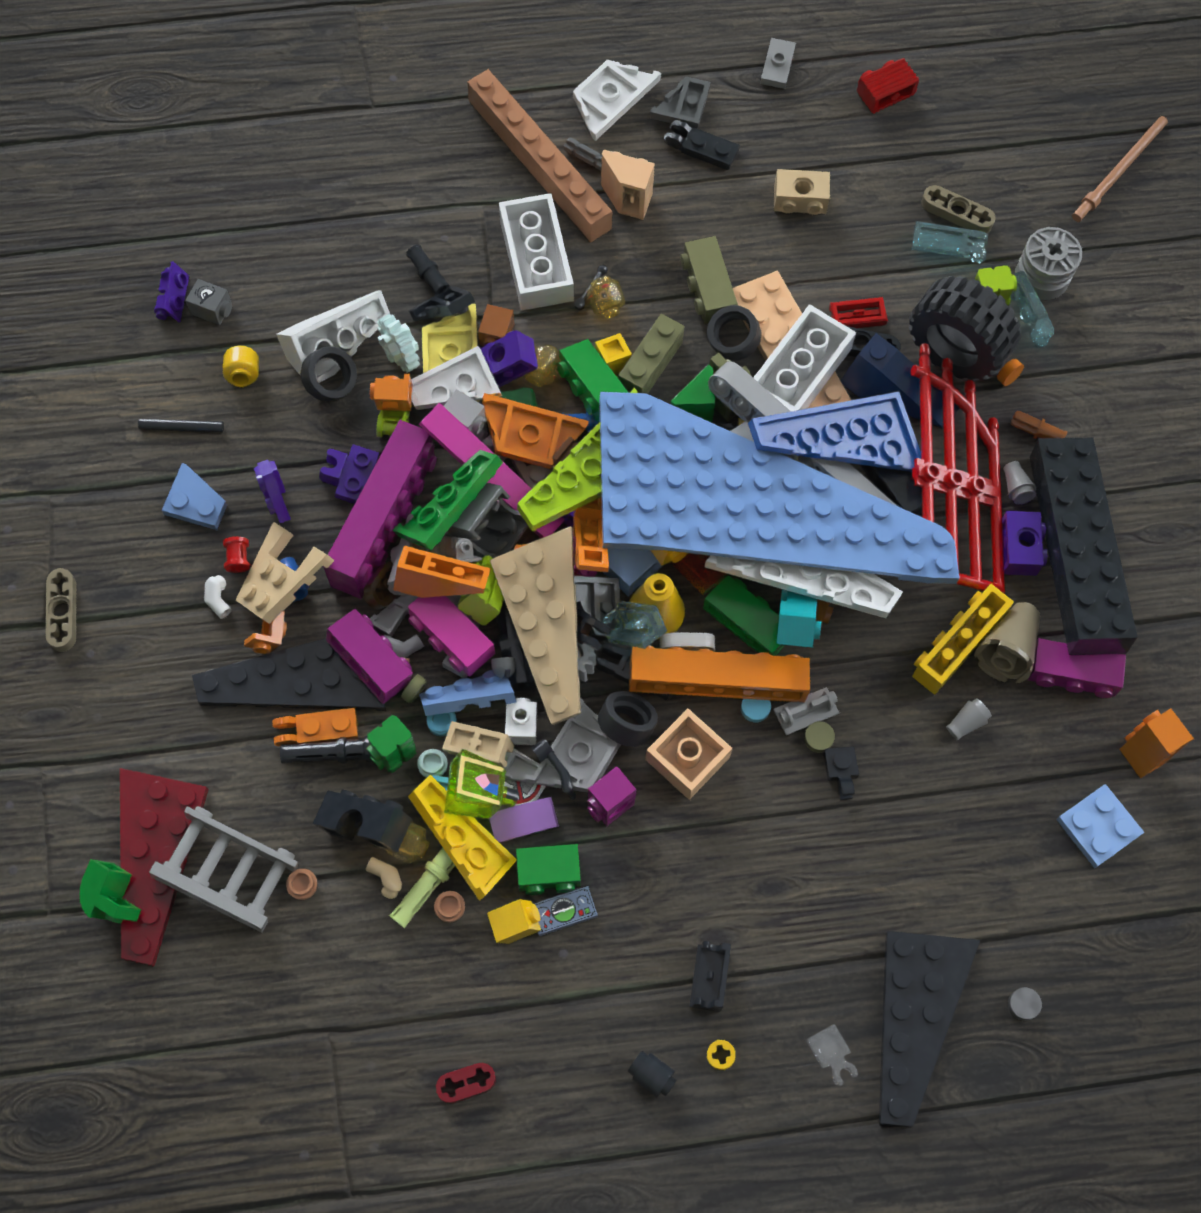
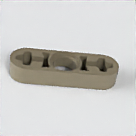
[921,185,995,235]
[46,568,77,652]

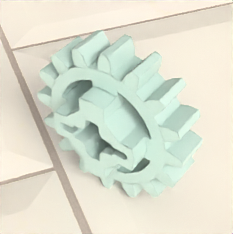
[377,313,420,373]

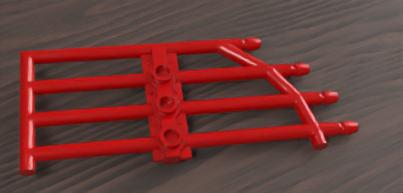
[910,343,1005,594]

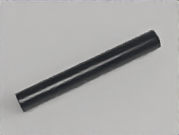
[138,419,224,433]

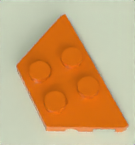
[482,393,589,469]

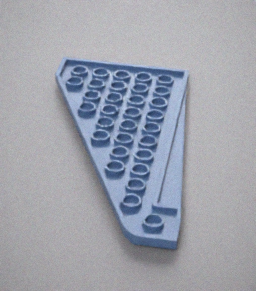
[599,392,960,584]

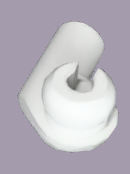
[204,575,231,619]

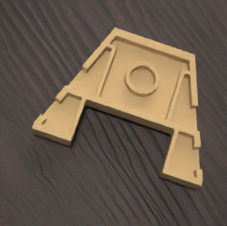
[236,522,334,624]

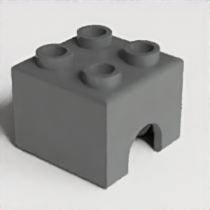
[448,483,528,558]

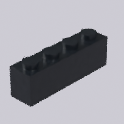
[860,465,936,516]

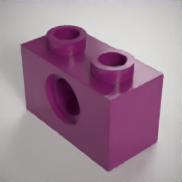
[587,766,636,827]

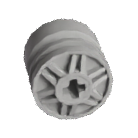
[1015,227,1082,300]

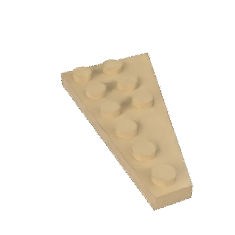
[490,526,581,725]

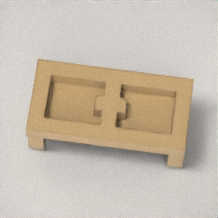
[442,721,515,767]

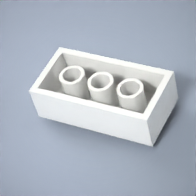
[499,193,574,311]
[754,304,856,411]

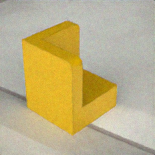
[595,333,632,377]

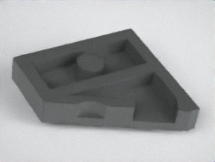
[650,77,711,129]

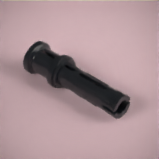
[280,735,372,764]

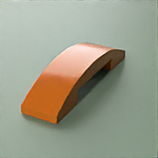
[573,497,609,572]

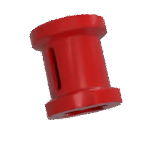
[223,537,250,573]

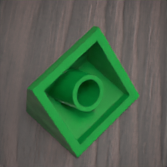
[671,364,715,423]

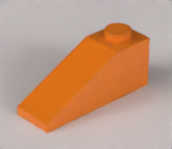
[393,546,491,598]

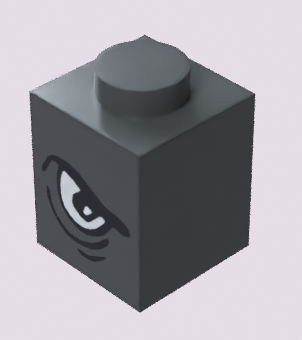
[185,279,232,325]

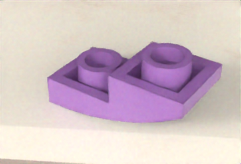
[488,797,559,843]

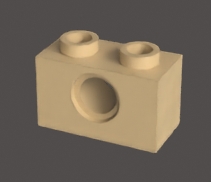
[774,169,830,215]

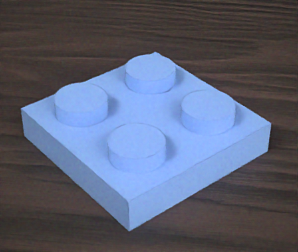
[1056,784,1145,868]

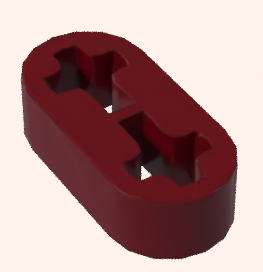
[436,1062,496,1104]

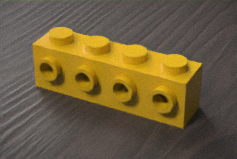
[912,584,1014,695]

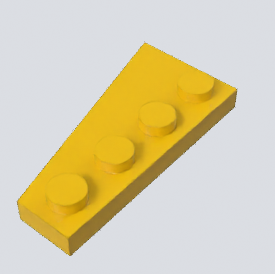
[408,775,517,901]

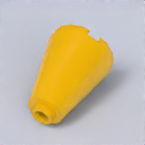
[627,573,685,640]

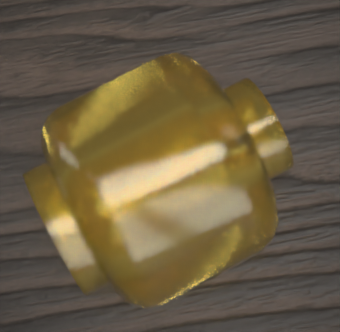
[385,821,430,864]

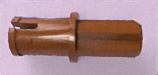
[1011,411,1068,439]

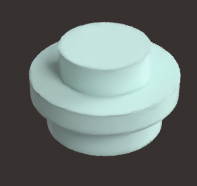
[417,749,448,778]

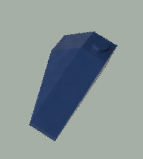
[840,333,960,429]

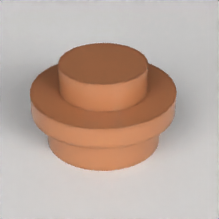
[286,869,318,900]
[434,891,465,922]

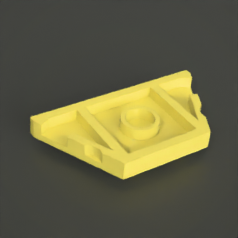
[422,304,480,402]

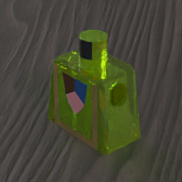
[444,749,518,818]

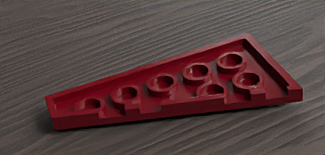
[120,768,209,967]

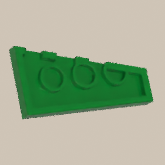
[393,450,503,550]

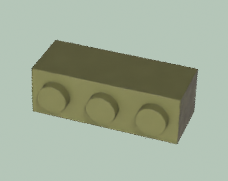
[680,236,738,325]
[618,314,685,394]

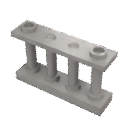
[149,806,298,933]

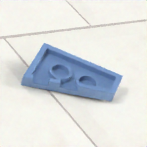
[419,670,516,716]

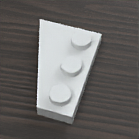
[411,346,502,410]

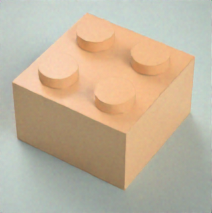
[645,708,732,800]

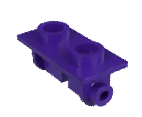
[154,261,189,322]

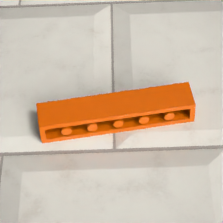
[629,645,810,702]

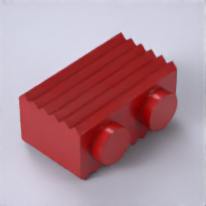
[856,58,919,114]

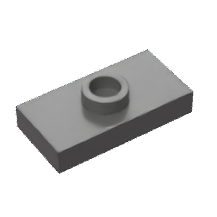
[760,38,796,89]

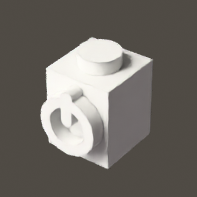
[505,698,537,745]

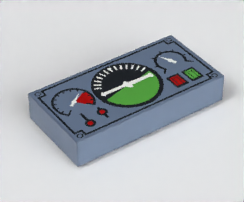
[535,886,598,936]

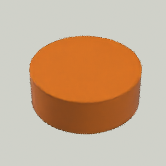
[997,359,1024,386]

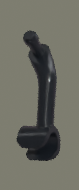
[531,739,576,800]

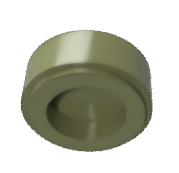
[401,674,427,704]
[804,721,835,753]

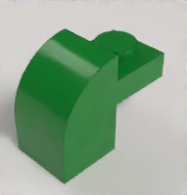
[80,859,141,923]

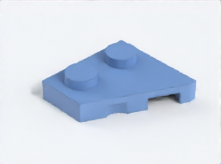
[162,463,227,530]

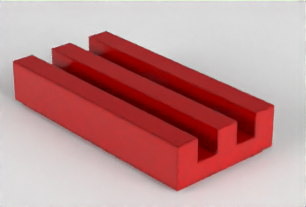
[829,297,888,328]

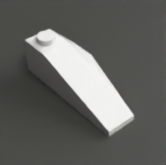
[276,290,390,383]

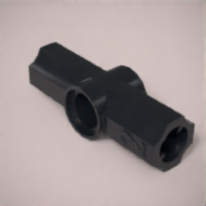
[496,600,535,690]

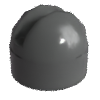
[491,657,515,678]

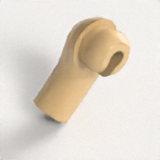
[366,857,402,899]

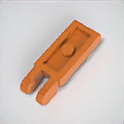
[272,708,359,746]

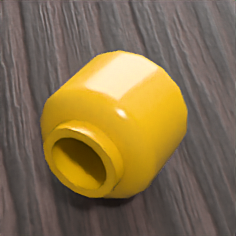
[223,345,259,387]

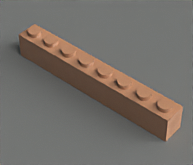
[467,69,612,242]

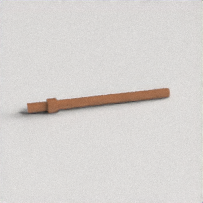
[1072,116,1168,222]

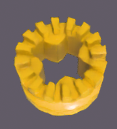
[707,1040,735,1070]

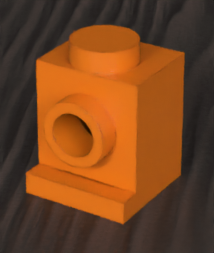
[370,374,413,411]

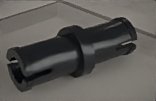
[406,244,450,295]

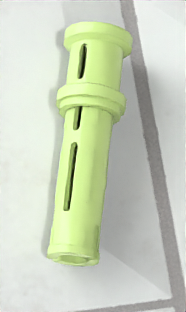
[389,847,455,928]

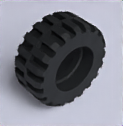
[909,276,1021,381]

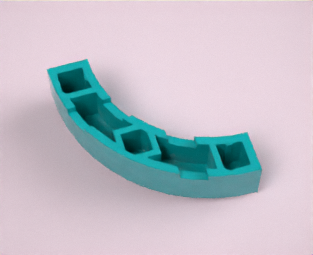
[777,589,821,648]

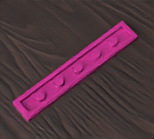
[419,402,565,538]

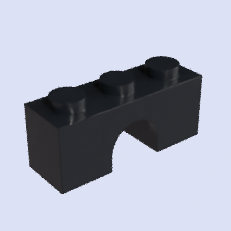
[313,789,412,853]

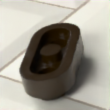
[363,561,397,610]

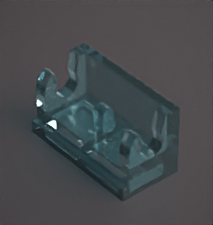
[603,601,667,649]

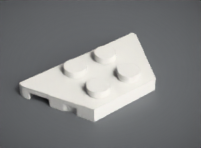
[573,60,661,141]

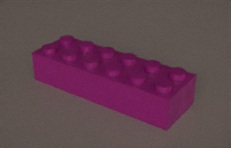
[323,420,437,599]

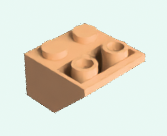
[601,150,655,220]

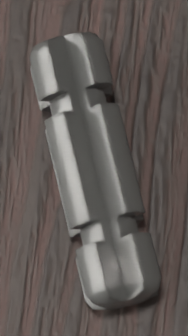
[563,138,602,171]

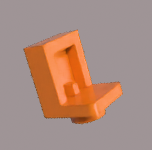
[244,611,287,654]

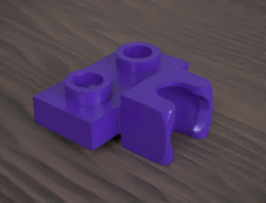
[319,444,379,504]
[254,460,291,523]

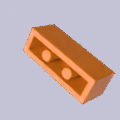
[1119,708,1194,778]

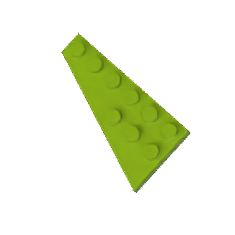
[517,388,638,531]

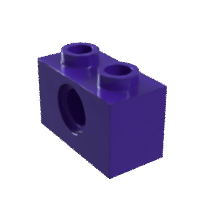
[481,330,538,388]
[1002,511,1047,576]

